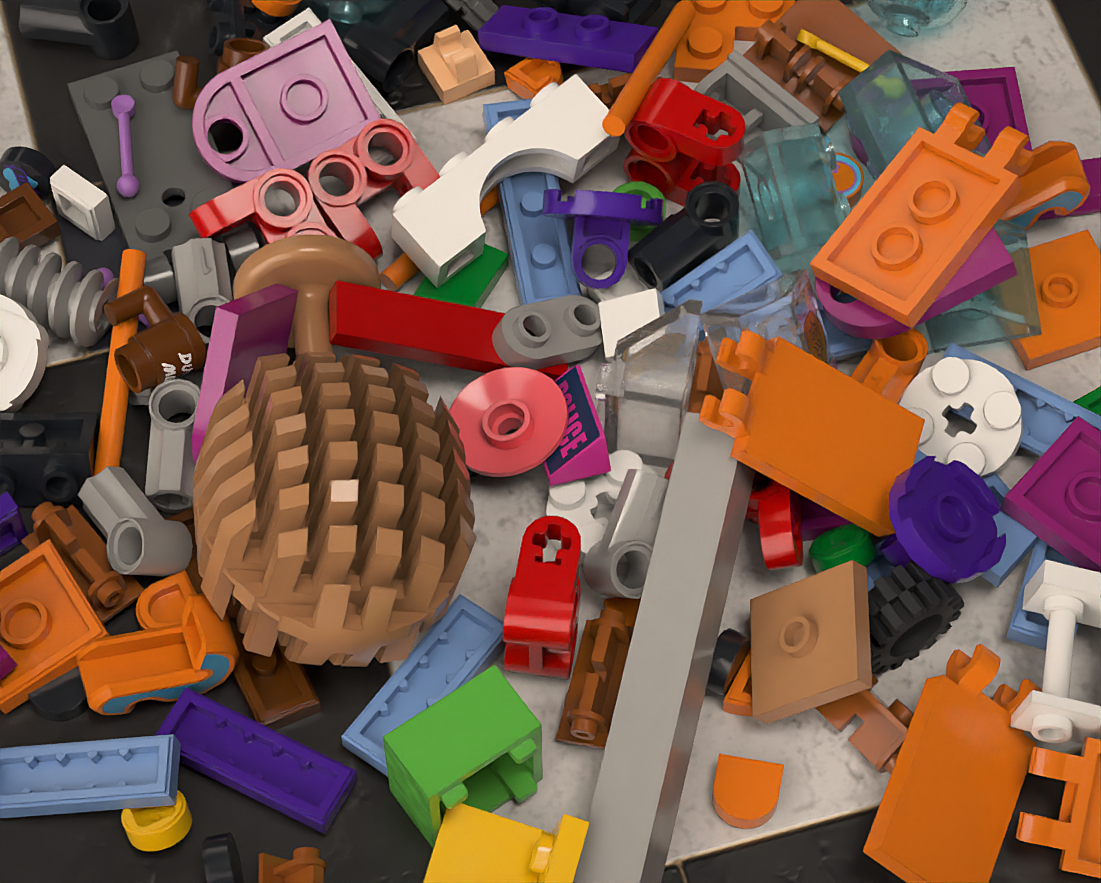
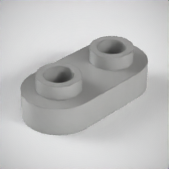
[492,295,603,370]

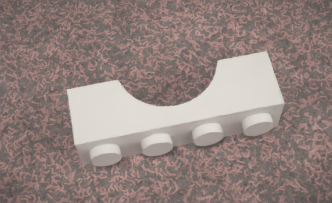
[391,74,620,289]

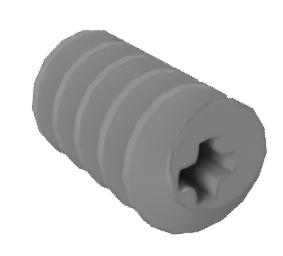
[0,236,119,347]

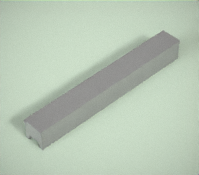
[573,412,756,883]

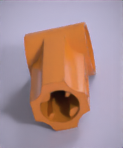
[850,327,928,404]

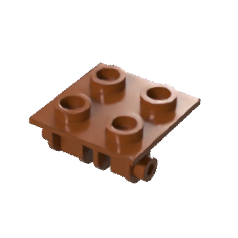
[742,0,902,133]

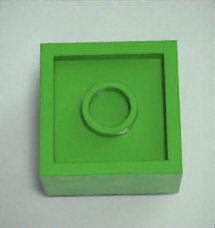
[383,665,543,848]

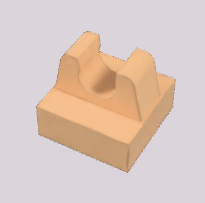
[417,25,495,105]

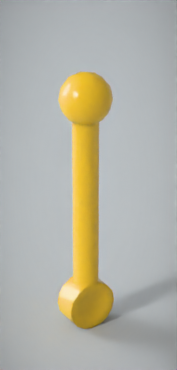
[796,28,906,96]

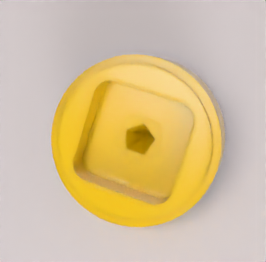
[121,790,192,852]

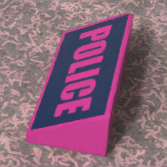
[542,365,611,486]

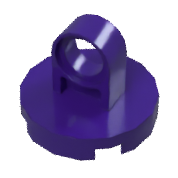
[542,189,664,290]
[879,456,1006,584]

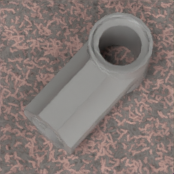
[171,238,233,368]
[145,379,200,513]
[78,466,193,577]
[583,469,669,599]

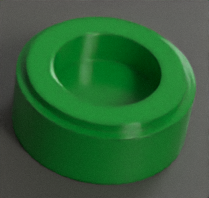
[808,524,876,573]

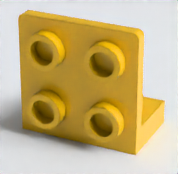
[423,803,590,883]

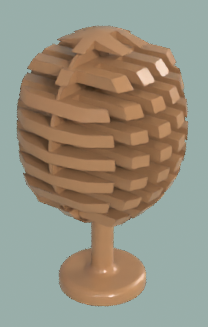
[192,234,477,667]

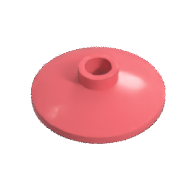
[449,367,569,477]

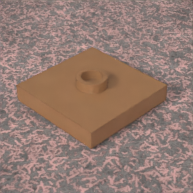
[750,560,872,724]

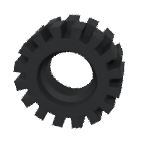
[868,560,964,674]

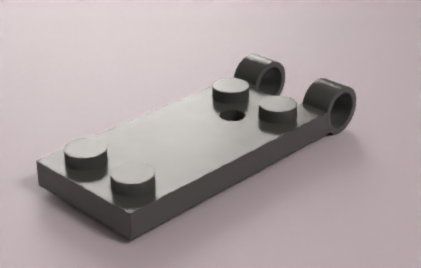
[67,51,260,304]

